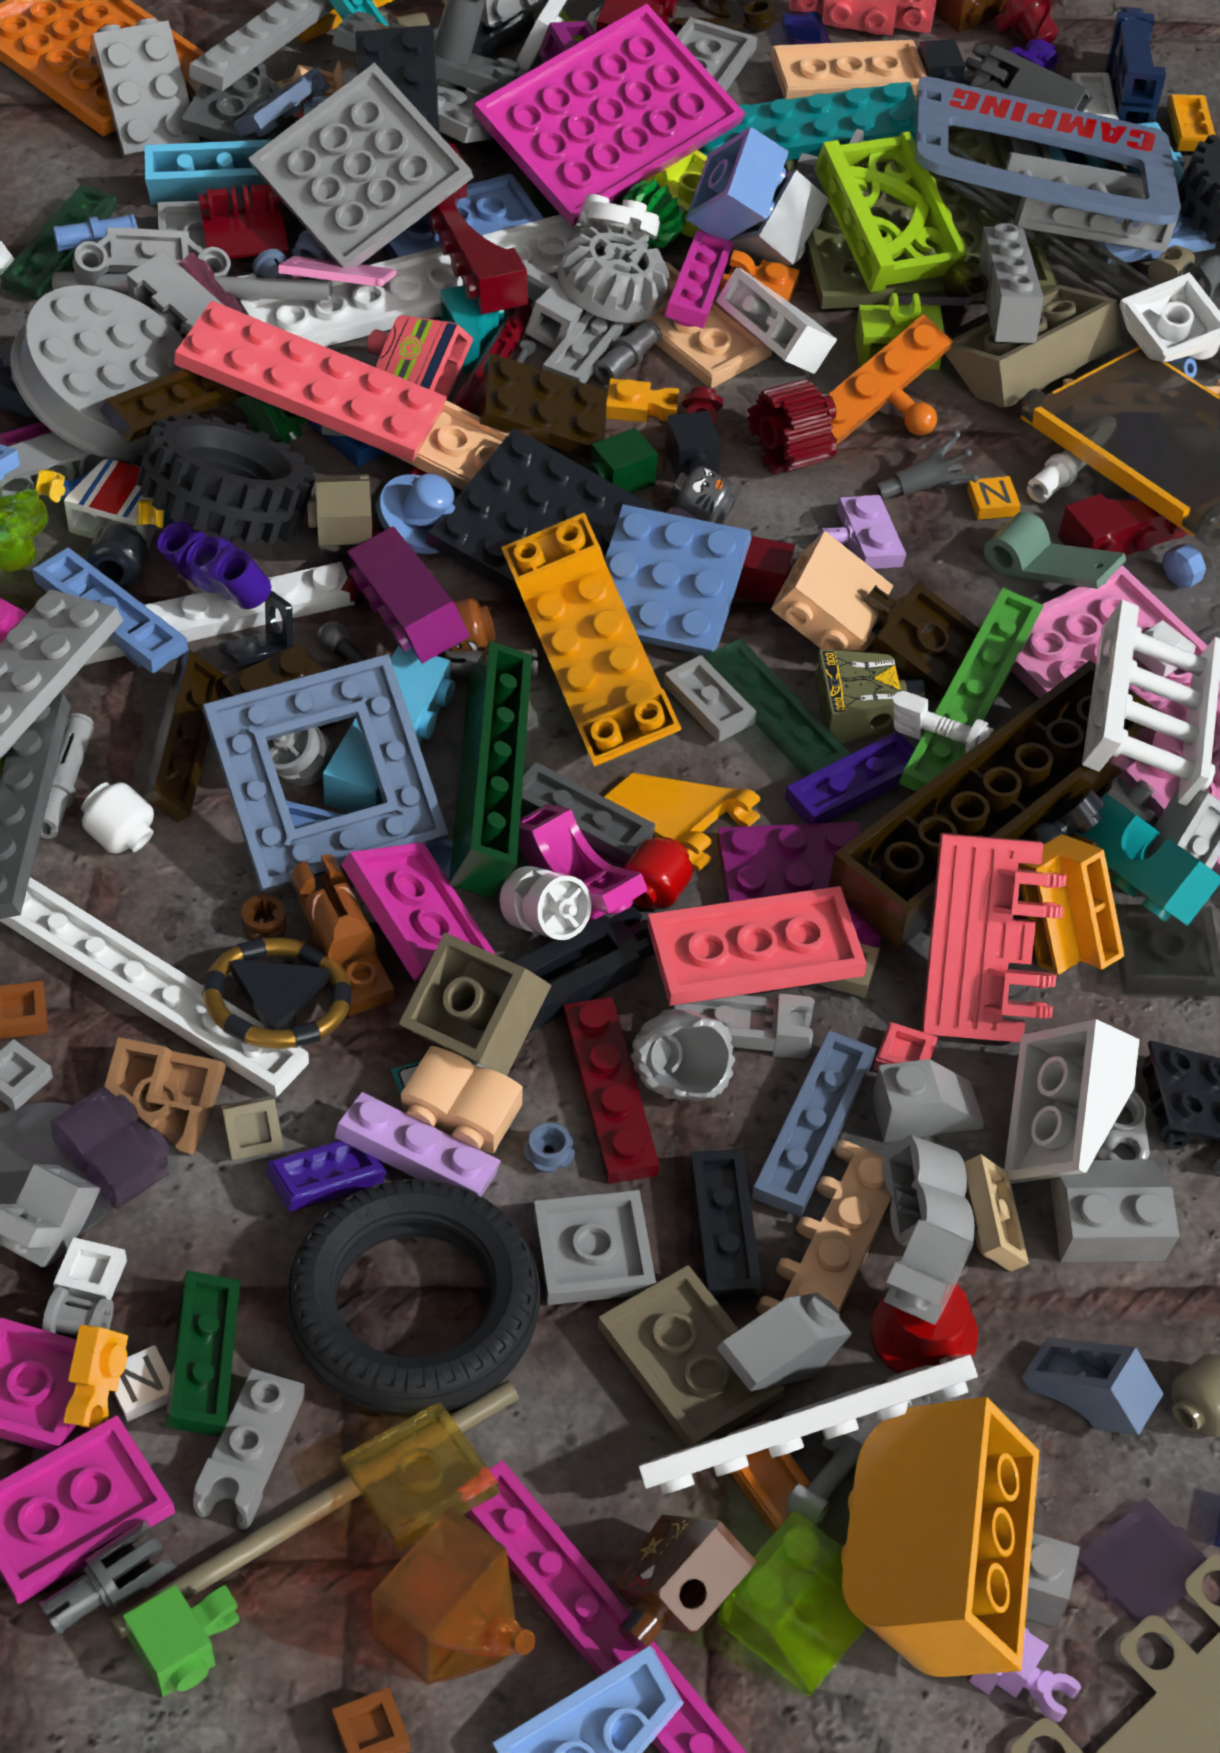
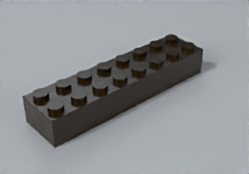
[828,660,1159,949]

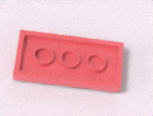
[647,886,867,1006]

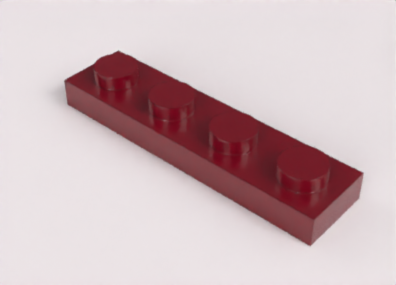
[563,997,659,1184]

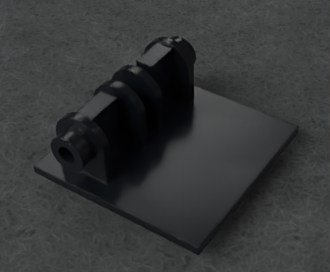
[1142,1040,1220,1150]

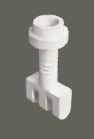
[893,691,995,754]

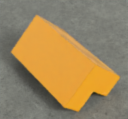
[1018,834,1125,975]

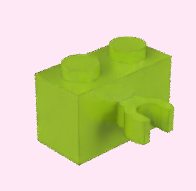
[855,293,945,369]

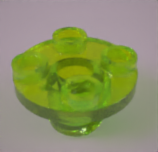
[0,489,49,571]

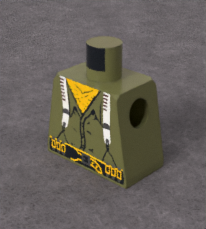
[814,649,925,745]

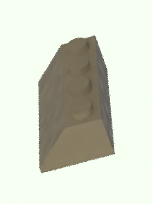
[945,284,1122,408]

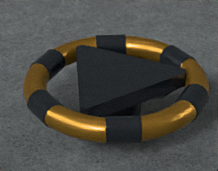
[202,937,352,1049]

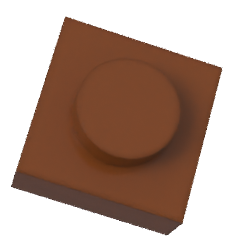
[0,980,49,1039]
[332,1687,411,1753]

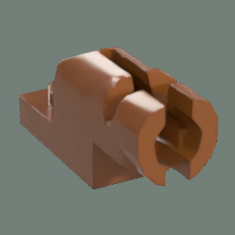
[291,854,395,1017]

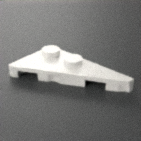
[516,0,568,71]

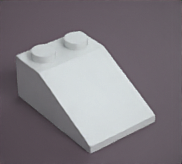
[1004,1019,1139,1184]

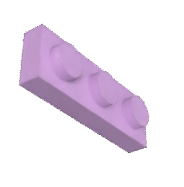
[334,1092,501,1197]

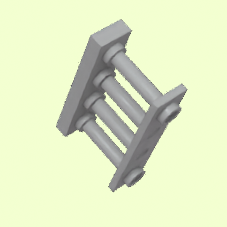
[1000,152,1179,252]

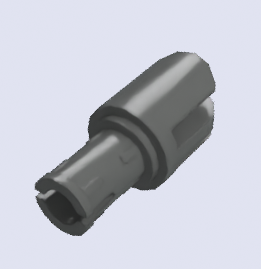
[39,1518,177,1635]

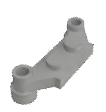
[73,227,231,286]

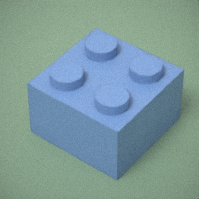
[685,127,789,240]

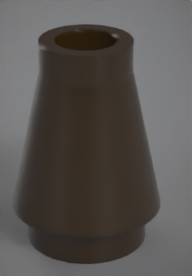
[943,261,988,302]

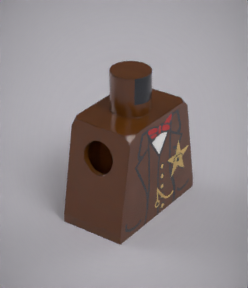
[617,1514,757,1651]

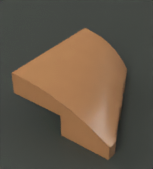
[104,1037,227,1155]

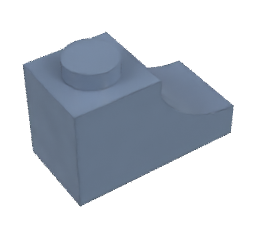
[1022,1337,1164,1435]

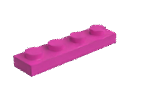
[665,230,734,329]

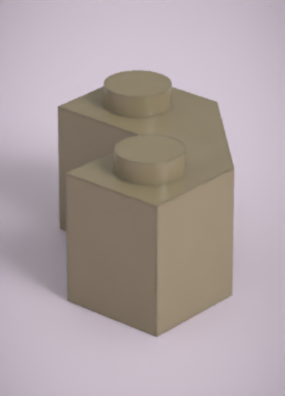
[307,474,372,546]

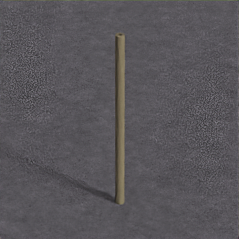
[110,1380,519,1639]

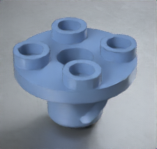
[375,473,455,554]

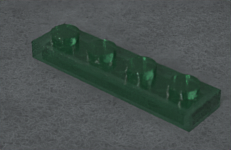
[0,185,117,300]
[704,639,851,777]

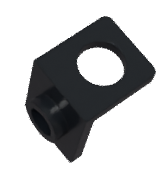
[219,591,293,665]

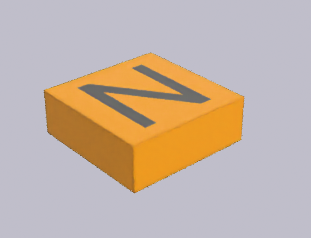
[967,476,1021,520]

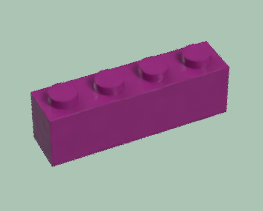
[347,526,470,664]

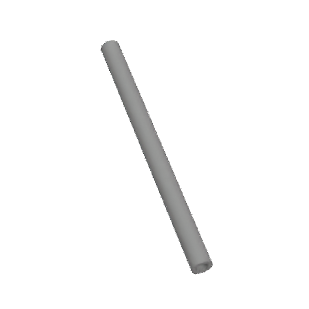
[52,271,333,301]

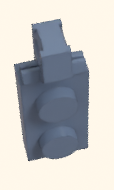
[233,67,330,138]

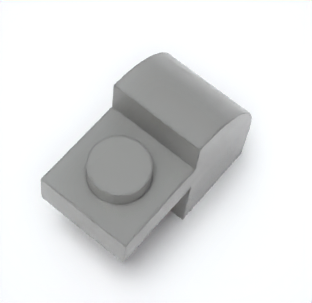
[522,260,583,350]
[0,1164,101,1267]
[883,1220,974,1325]

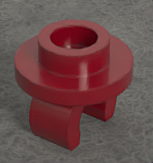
[682,387,724,427]

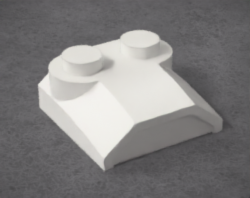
[1119,273,1220,363]

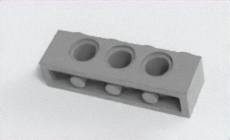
[978,223,1044,343]

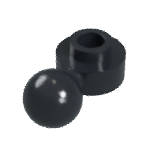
[1026,788,1104,844]

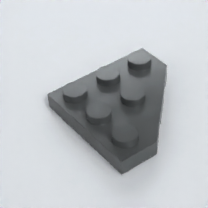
[181,62,299,142]

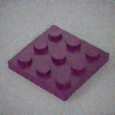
[717,821,881,947]

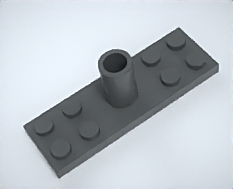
[332,0,529,95]

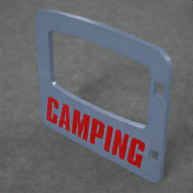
[915,77,1181,228]

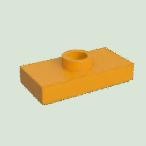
[1166,94,1216,151]

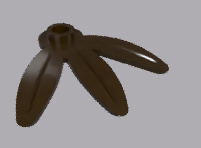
[672,0,778,32]

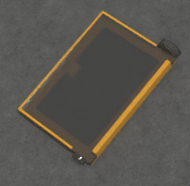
[1020,346,1220,547]

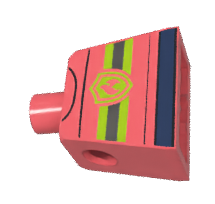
[367,315,473,400]

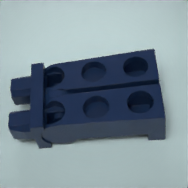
[1105,7,1166,124]

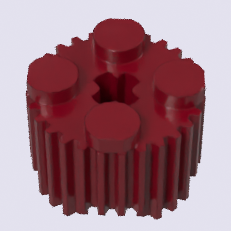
[747,379,837,474]

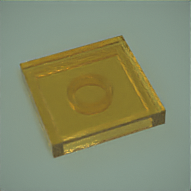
[341,1403,500,1551]

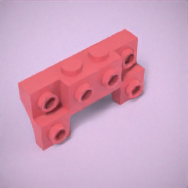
[789,0,936,36]

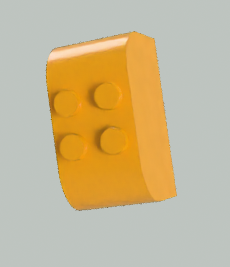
[841,1396,1039,1677]

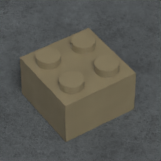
[399,932,552,1076]

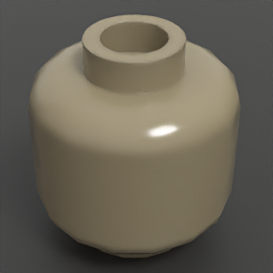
[1170,1354,1220,1438]

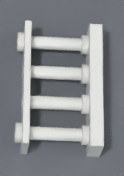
[1082,599,1220,806]

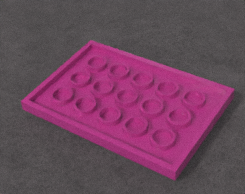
[472,4,745,227]

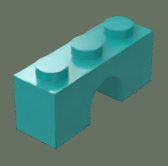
[1075,793,1220,926]

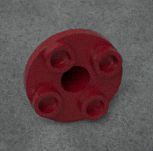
[993,0,1059,45]

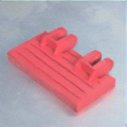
[921,833,1067,1043]

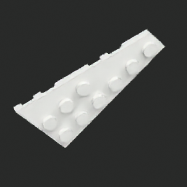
[639,1354,978,1495]

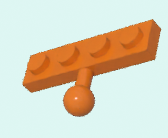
[829,314,953,446]

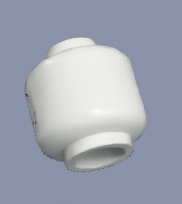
[81,782,154,854]

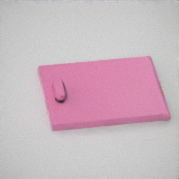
[278,255,397,287]

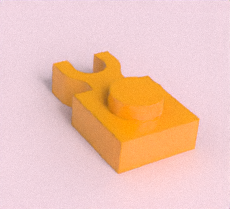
[606,378,679,423]
[63,1324,128,1429]

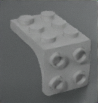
[88,18,200,159]

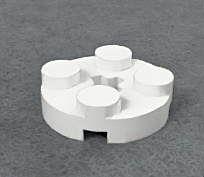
[578,194,660,241]

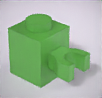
[123,1584,240,1697]

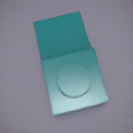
[440,286,504,374]

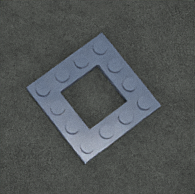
[202,654,449,892]

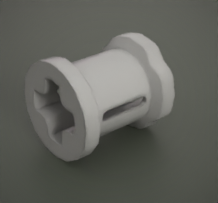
[43,1287,114,1337]

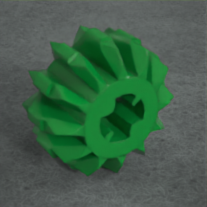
[619,179,686,249]

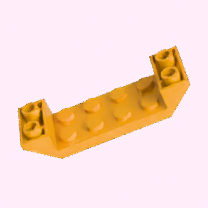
[501,512,682,767]

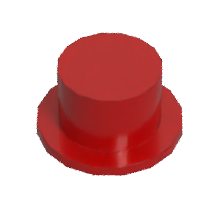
[870,1283,979,1374]

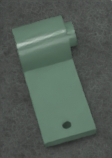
[984,511,1126,589]

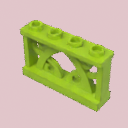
[814,131,967,293]

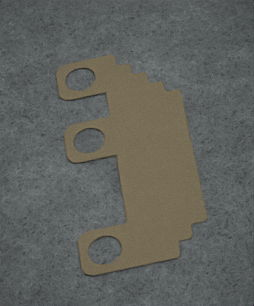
[1010,1554,1220,1753]

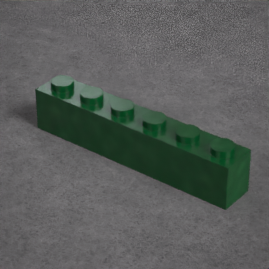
[449,641,532,899]

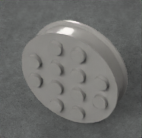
[10,285,184,462]

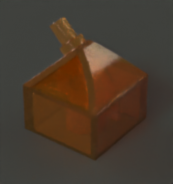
[372,1505,535,1685]

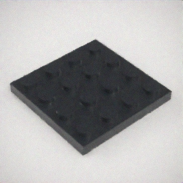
[425,428,662,599]

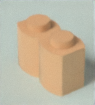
[401,1046,523,1153]

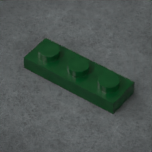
[165,1270,240,1437]

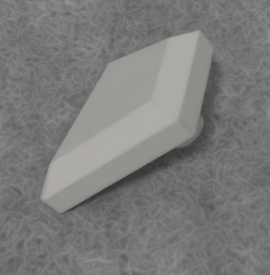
[1105,775,1156,822]

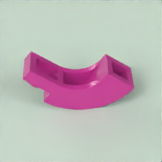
[518,804,648,923]

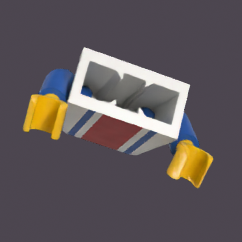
[34,454,174,548]

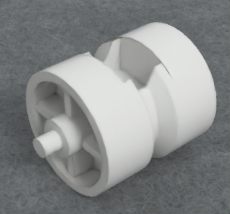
[500,866,592,940]

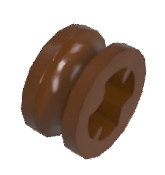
[241,894,286,940]

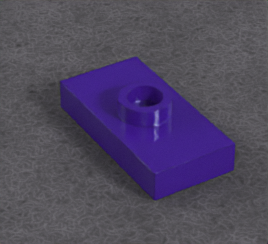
[266,1140,386,1212]

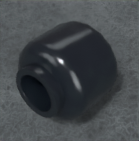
[85,524,149,590]

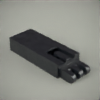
[513,907,655,1033]

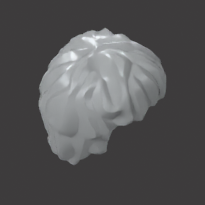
[630,1009,735,1102]

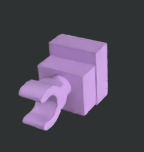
[969,1627,1081,1722]

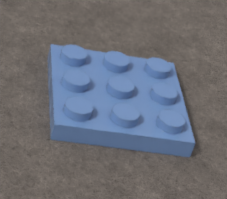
[605,504,752,658]

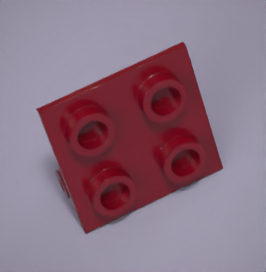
[198,183,289,259]

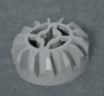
[557,225,670,323]

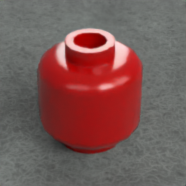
[623,837,693,910]

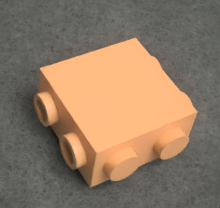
[771,531,893,652]

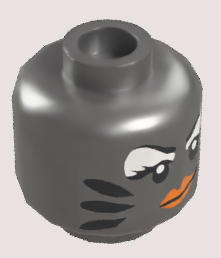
[670,466,737,524]

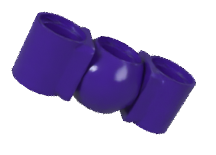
[157,521,272,610]

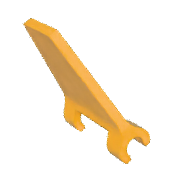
[604,773,760,871]

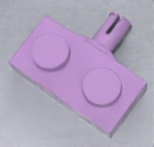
[819,495,906,569]

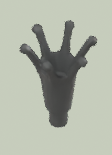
[876,430,979,500]

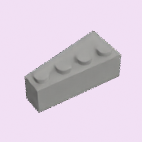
[127,251,243,410]

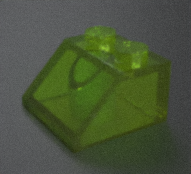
[717,1510,867,1697]

